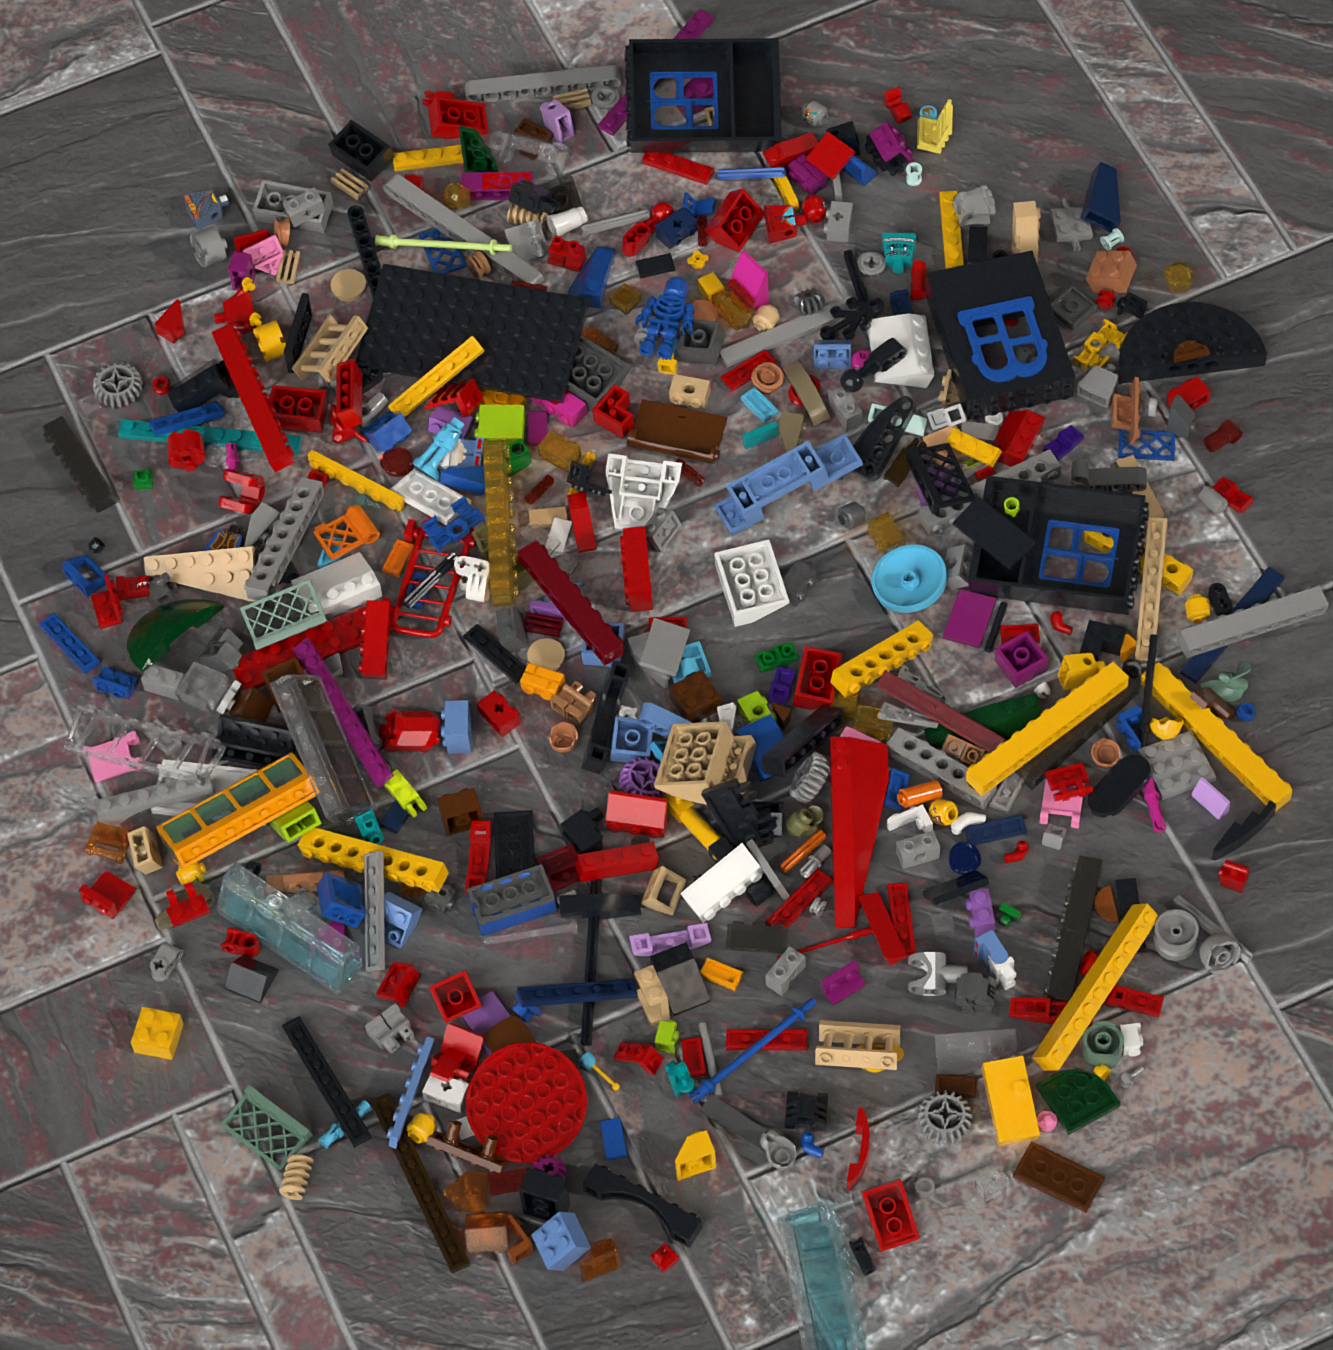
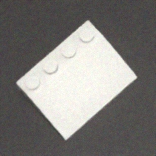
[868,313,935,388]
[714,540,789,627]
[291,552,382,619]

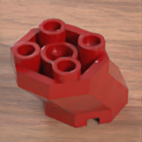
[379,709,442,753]

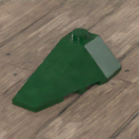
[459,126,499,173]

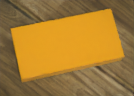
[700,957,743,991]

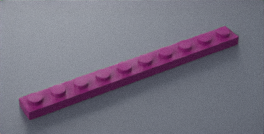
[598,9,714,136]
[293,638,394,788]

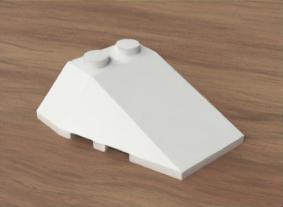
[605,453,682,530]

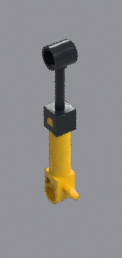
[661,793,773,907]

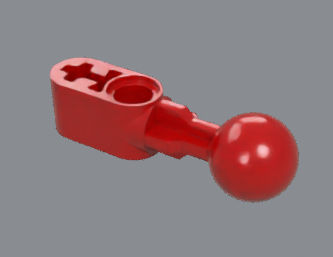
[622,202,674,257]

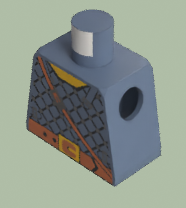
[184,189,229,231]

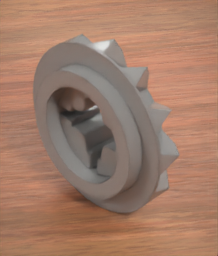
[591,86,619,110]
[857,251,886,277]

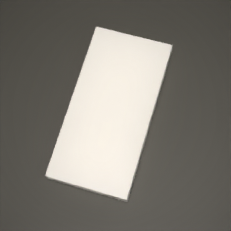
[390,469,471,525]

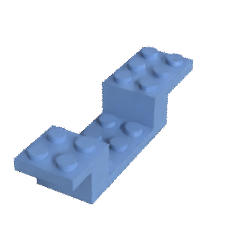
[714,434,863,536]

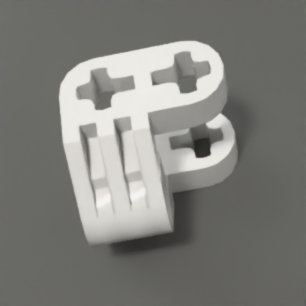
[454,556,493,603]

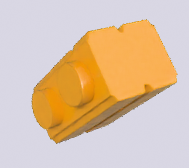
[520,663,565,700]

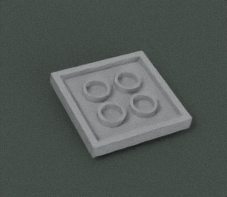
[1138,730,1216,800]

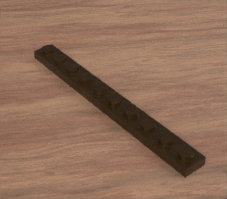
[370,1093,470,1274]

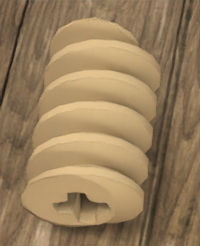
[507,203,547,229]
[279,1154,314,1200]

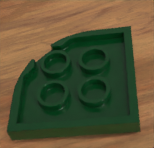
[1036,1069,1121,1135]

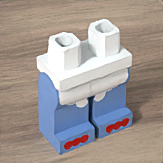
[436,438,485,470]
[974,930,1017,990]

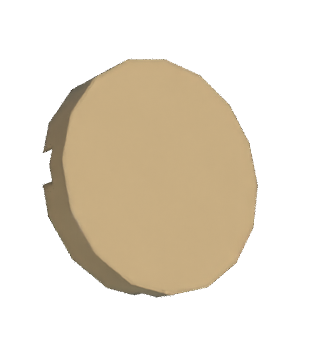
[330,269,367,302]
[527,638,565,671]

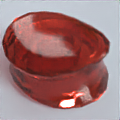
[380,448,414,477]

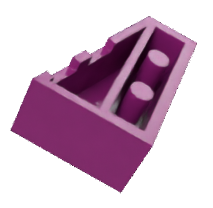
[677,78,714,118]

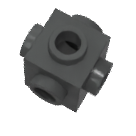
[423,883,456,913]

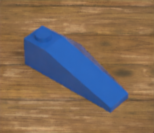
[567,246,615,309]

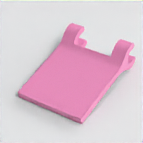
[87,731,146,782]
[1040,780,1085,828]

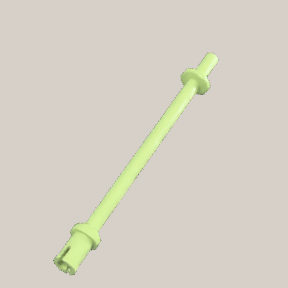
[375,234,512,255]

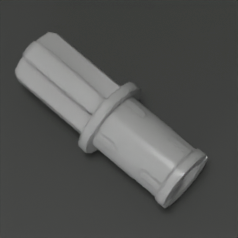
[799,845,832,878]

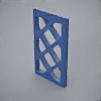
[419,229,467,274]
[1118,429,1175,461]

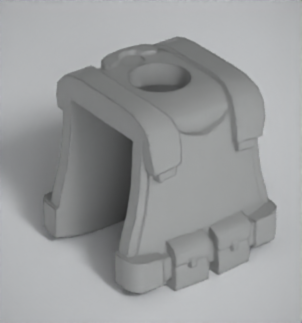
[952,185,996,227]

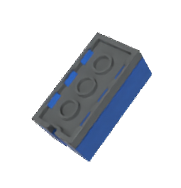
[467,864,557,936]

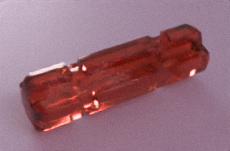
[697,214,708,247]
[727,279,755,309]
[675,459,705,487]
[524,475,554,505]

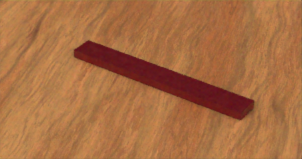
[876,670,1008,753]

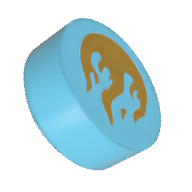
[920,105,937,120]

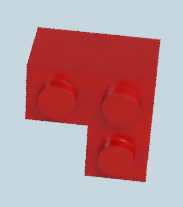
[592,384,634,439]

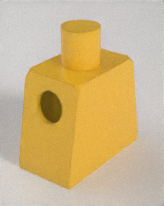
[1057,653,1105,691]

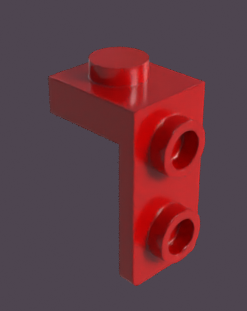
[613,1042,663,1075]

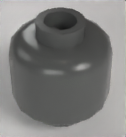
[837,502,866,529]

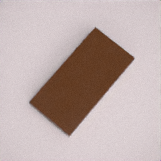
[1013,1141,1105,1213]

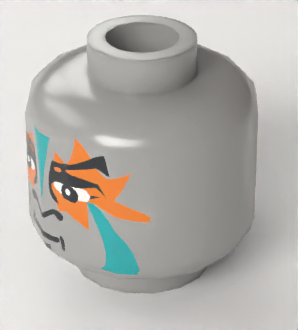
[801,100,828,127]

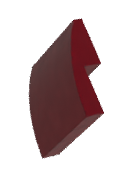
[536,843,579,891]

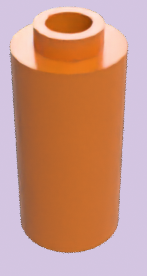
[897,780,942,808]

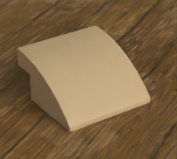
[654,721,757,804]

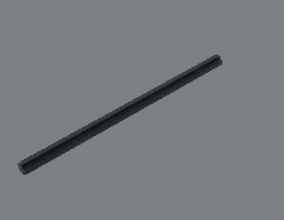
[581,849,602,1046]

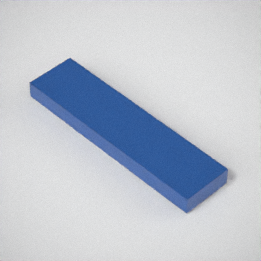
[149,401,225,436]
[39,613,100,674]

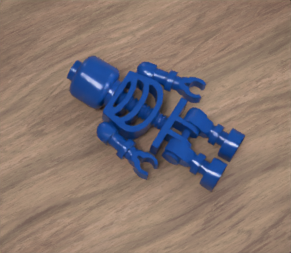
[635,277,695,360]

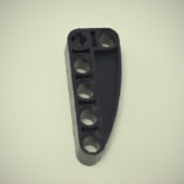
[851,396,916,481]

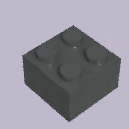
[676,320,726,364]

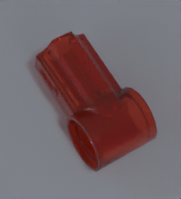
[1203,419,1243,453]

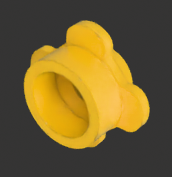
[687,250,709,269]

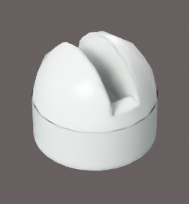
[1034,682,1051,699]

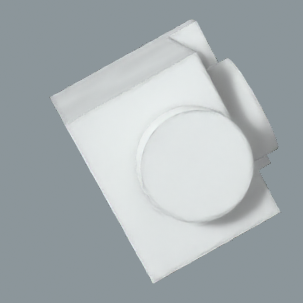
[1120,1023,1143,1057]

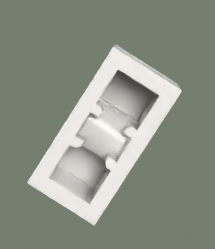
[422,1076,469,1113]

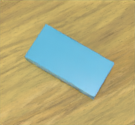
[741,387,778,423]

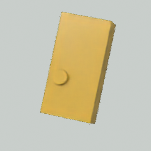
[981,1056,1040,1147]

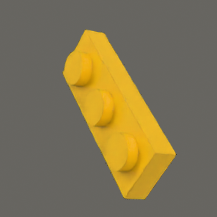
[944,428,1002,468]

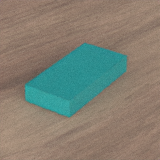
[742,421,779,450]

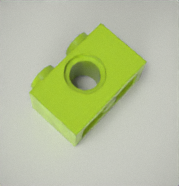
[737,690,777,725]

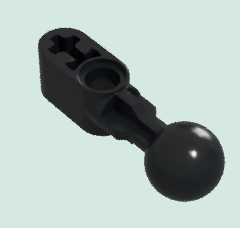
[840,338,907,393]

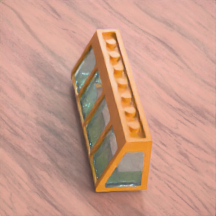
[156,752,321,869]

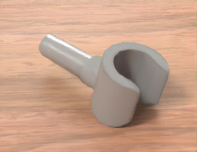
[1120,1066,1144,1088]

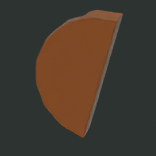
[1094,886,1118,923]

